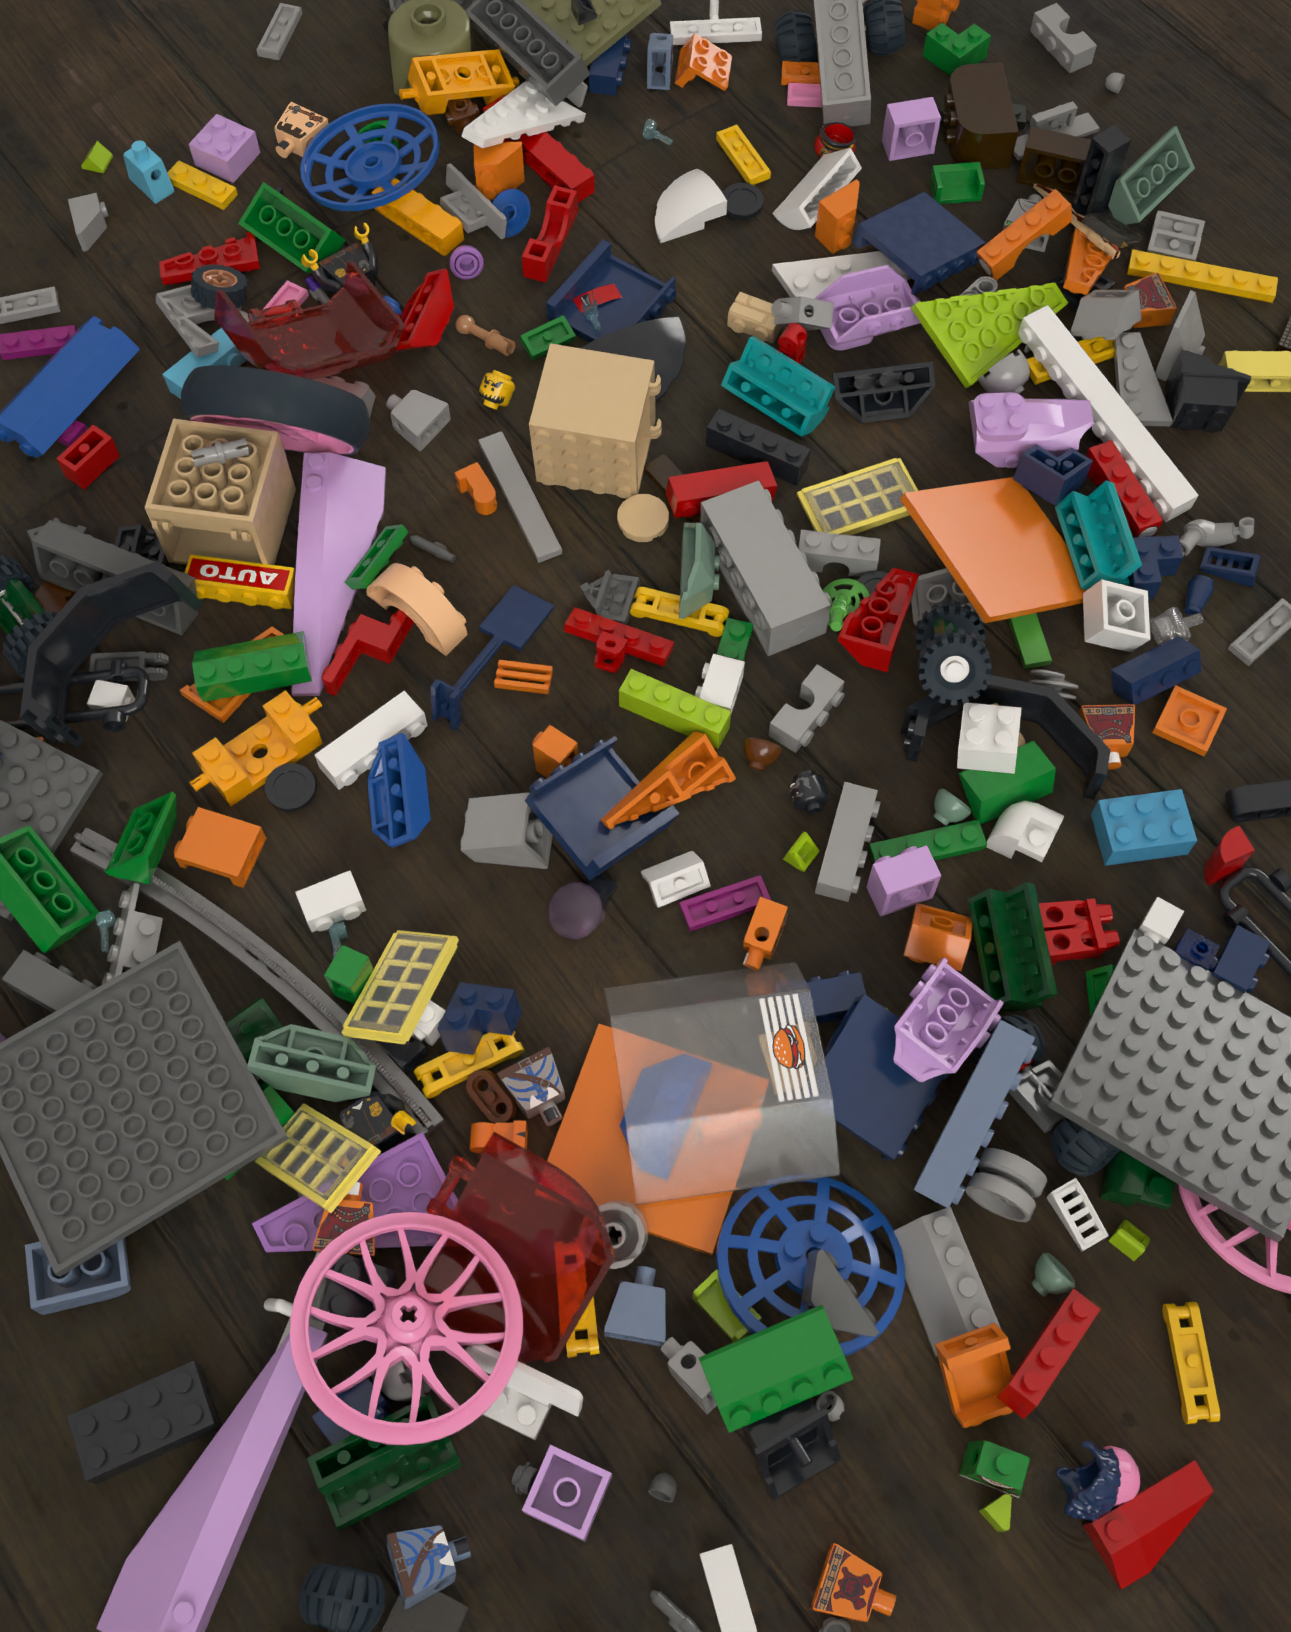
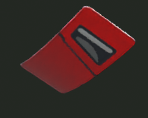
[573,284,622,313]

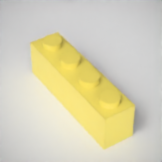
[1219,350,1291,392]

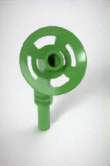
[823,579,870,632]

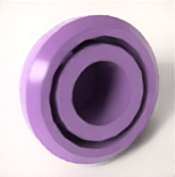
[450,245,484,280]

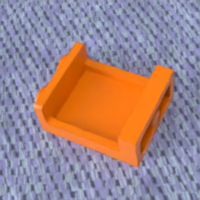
[174,807,267,888]
[935,1323,1013,1428]

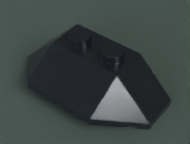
[832,361,935,423]

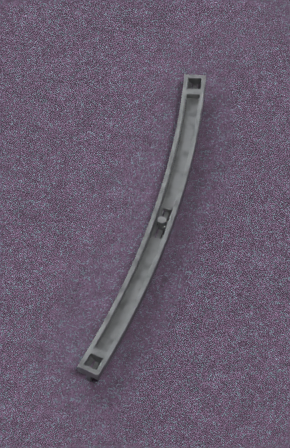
[70,828,445,1137]

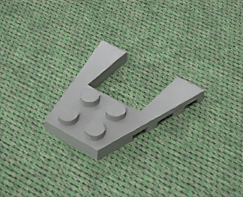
[156,285,279,357]

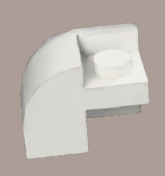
[987,801,1064,862]

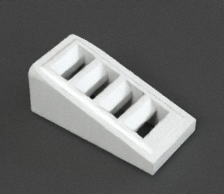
[1046,1178,1109,1252]

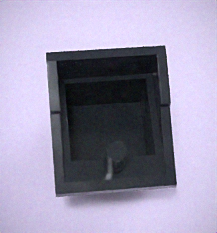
[1166,350,1251,433]
[742,1399,841,1501]

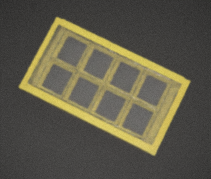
[796,458,918,535]
[341,930,459,1044]
[255,1104,381,1213]

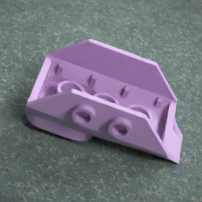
[815,265,921,350]
[968,392,1094,468]
[894,958,1004,1082]

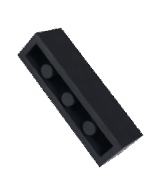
[1072,125,1131,223]
[706,409,811,486]

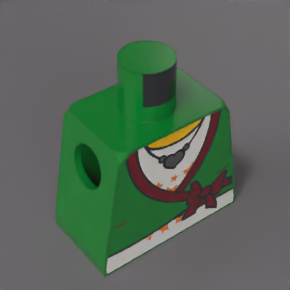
[959,1440,1030,1498]

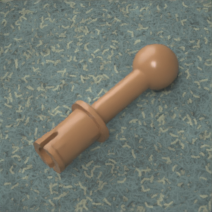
[455,315,516,356]

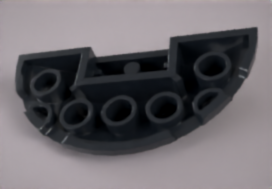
[580,317,686,403]

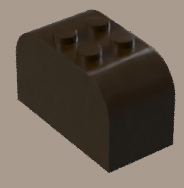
[941,62,1019,170]

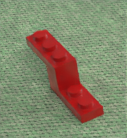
[322,609,415,696]

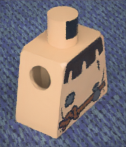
[275,102,329,158]

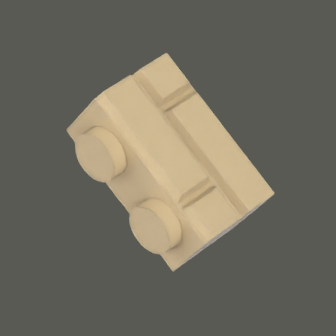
[727,292,782,343]

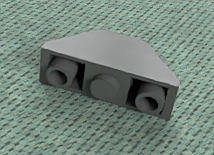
[801,1249,879,1337]

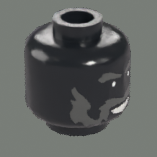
[789,770,829,815]

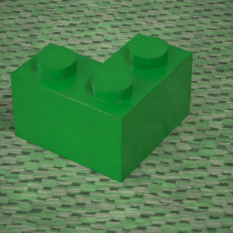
[922,23,991,77]

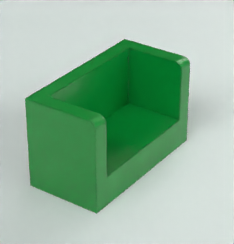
[930,162,985,204]
[324,945,374,1005]

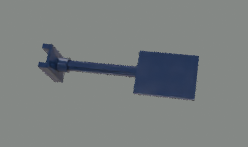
[431,585,554,731]

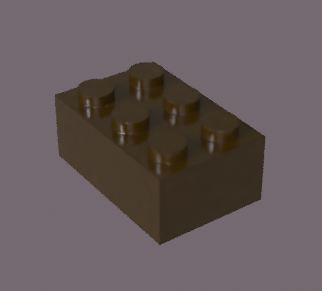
[1016,126,1091,196]

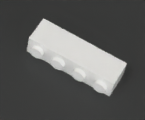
[315,691,427,790]

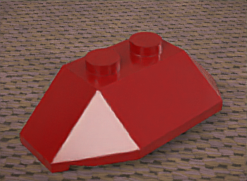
[389,268,454,351]

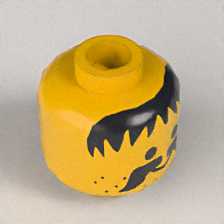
[478,370,515,410]

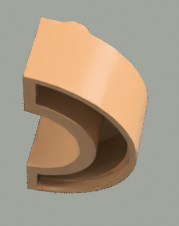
[366,563,468,656]

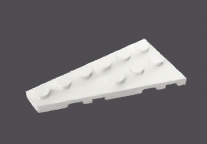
[462,81,586,148]
[772,251,912,317]

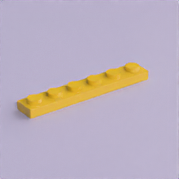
[1127,249,1278,303]

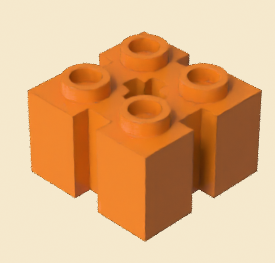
[912,0,960,31]

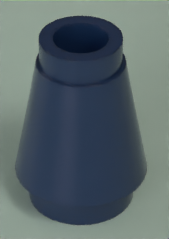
[1184,575,1214,617]

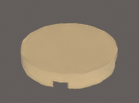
[617,494,669,542]

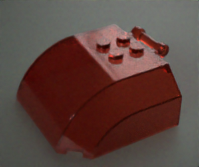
[214,260,405,380]
[412,1132,616,1365]

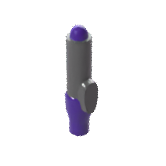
[305,277,335,312]

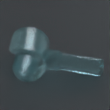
[643,119,673,145]
[583,300,601,331]
[96,910,116,952]
[329,922,348,959]

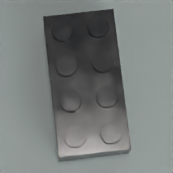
[67,1361,222,1484]

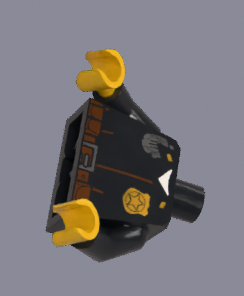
[301,223,378,301]
[328,1091,416,1175]

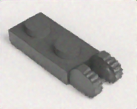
[89,651,169,682]

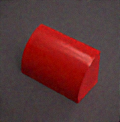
[1204,826,1255,886]

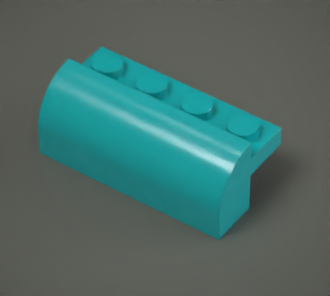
[721,336,836,437]
[1055,480,1142,590]

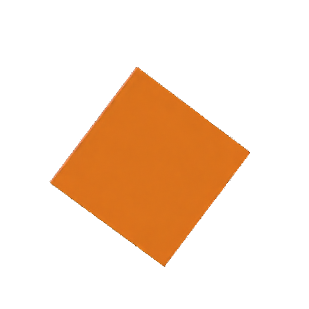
[900,477,1087,623]
[536,1024,769,1256]

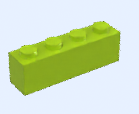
[619,669,731,749]

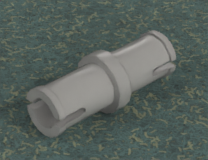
[190,438,249,468]

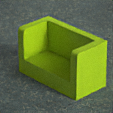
[692,1269,762,1343]

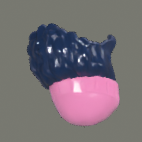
[1055,1441,1140,1521]

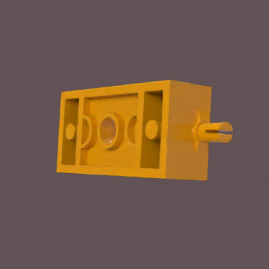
[399,49,519,115]
[189,690,323,807]

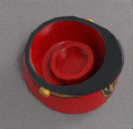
[814,122,856,158]

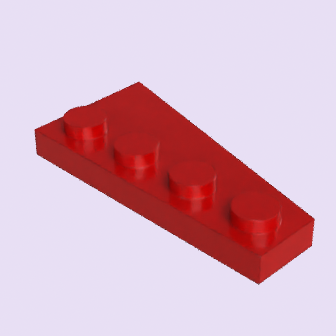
[159,232,260,285]

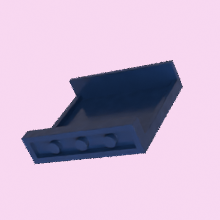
[853,192,986,295]
[546,240,677,343]
[525,736,680,880]
[794,994,950,1161]

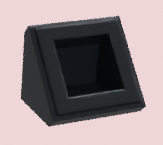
[571,0,597,25]

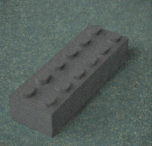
[465,0,590,106]
[31,520,198,635]

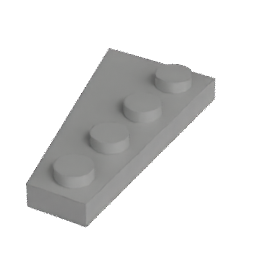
[1113,332,1173,426]

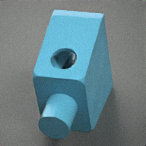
[123,141,175,204]

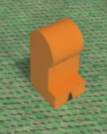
[454,462,497,515]
[469,1121,528,1156]

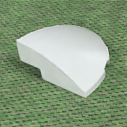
[655,169,727,243]

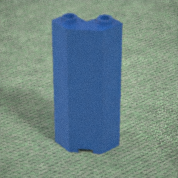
[0,316,140,458]

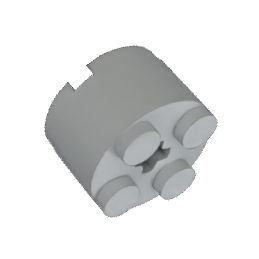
[581,1200,648,1269]

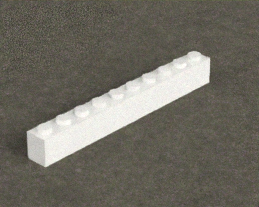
[1018,305,1199,522]

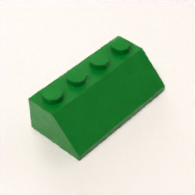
[238,182,346,273]
[192,631,312,702]
[0,825,101,954]
[699,1305,853,1433]

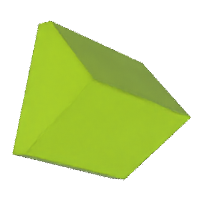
[81,141,113,173]
[783,831,820,872]
[1108,1219,1151,1261]
[979,1494,1012,1532]

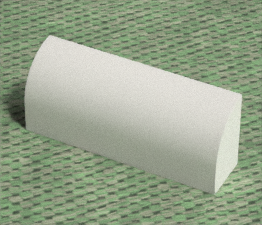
[773,148,862,230]

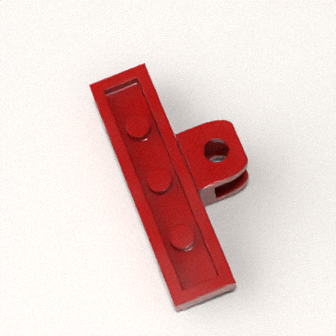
[564,607,674,673]

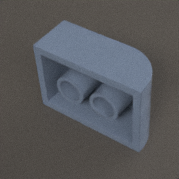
[25,1238,131,1315]

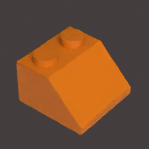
[474,142,525,200]
[815,179,860,254]
[904,903,972,971]

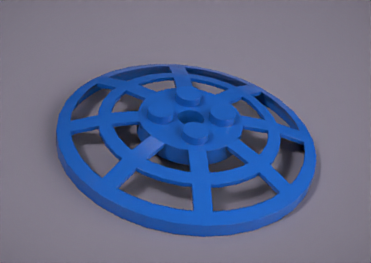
[300,104,440,211]
[716,1174,905,1356]

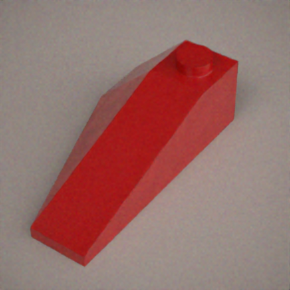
[838,568,919,672]
[1083,1460,1214,1590]

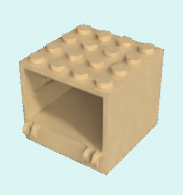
[529,344,661,498]
[145,419,296,565]

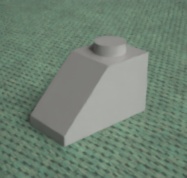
[68,193,109,252]

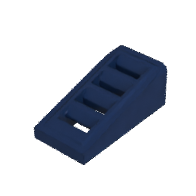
[1200,546,1261,587]

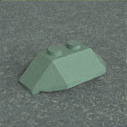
[679,523,720,619]
[247,1024,376,1102]

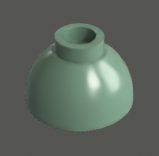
[933,788,971,826]
[1031,1253,1075,1297]

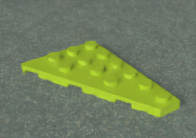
[910,283,1068,388]

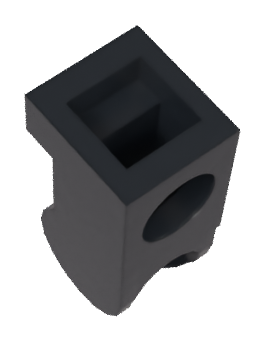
[374,1018,428,1074]

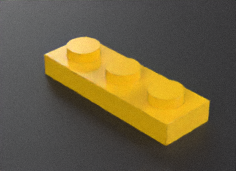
[716,125,771,185]
[167,161,238,210]

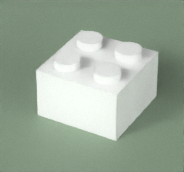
[1083,580,1150,653]
[957,703,1021,774]

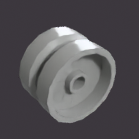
[965,1148,1047,1222]

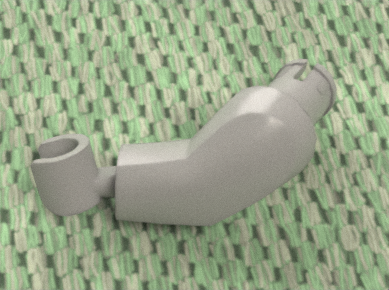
[1179,517,1254,556]

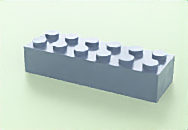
[914,1020,1037,1209]

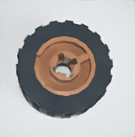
[191,264,248,310]

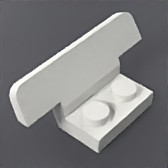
[466,1344,583,1440]

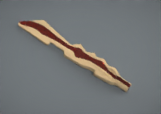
[1033,184,1120,259]

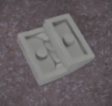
[1147,210,1205,261]

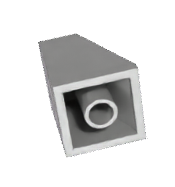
[460,793,553,869]

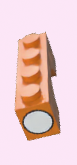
[977,189,1073,281]

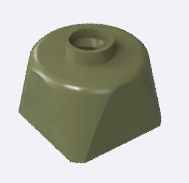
[388,0,474,96]

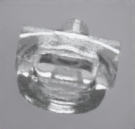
[1149,607,1203,645]

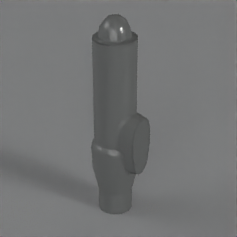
[410,535,456,563]
[650,1590,702,1632]

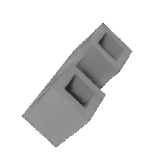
[1030,3,1097,74]
[798,530,881,577]
[768,664,845,753]

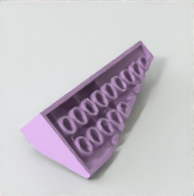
[292,452,386,696]
[96,1326,329,1632]

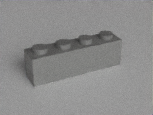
[815,782,881,902]

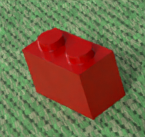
[56,425,120,490]

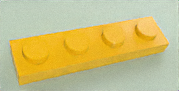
[1026,337,1115,385]

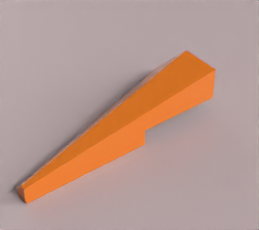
[601,731,736,829]

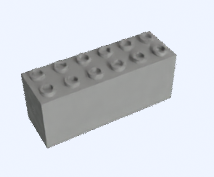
[813,0,871,127]
[700,480,832,656]

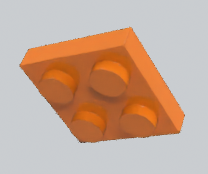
[1152,685,1227,757]

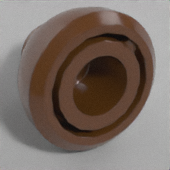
[744,737,782,771]

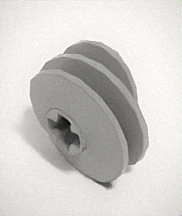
[1028,669,1079,700]

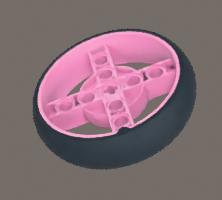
[181,365,370,455]

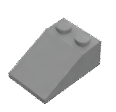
[1155,290,1205,381]
[911,568,983,626]

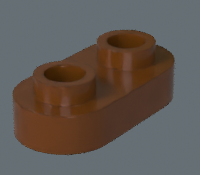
[466,1070,517,1124]

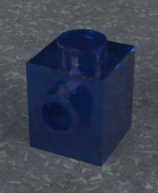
[1173,928,1220,972]

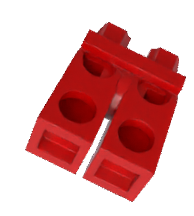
[1039,898,1120,965]

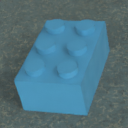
[1091,789,1197,866]

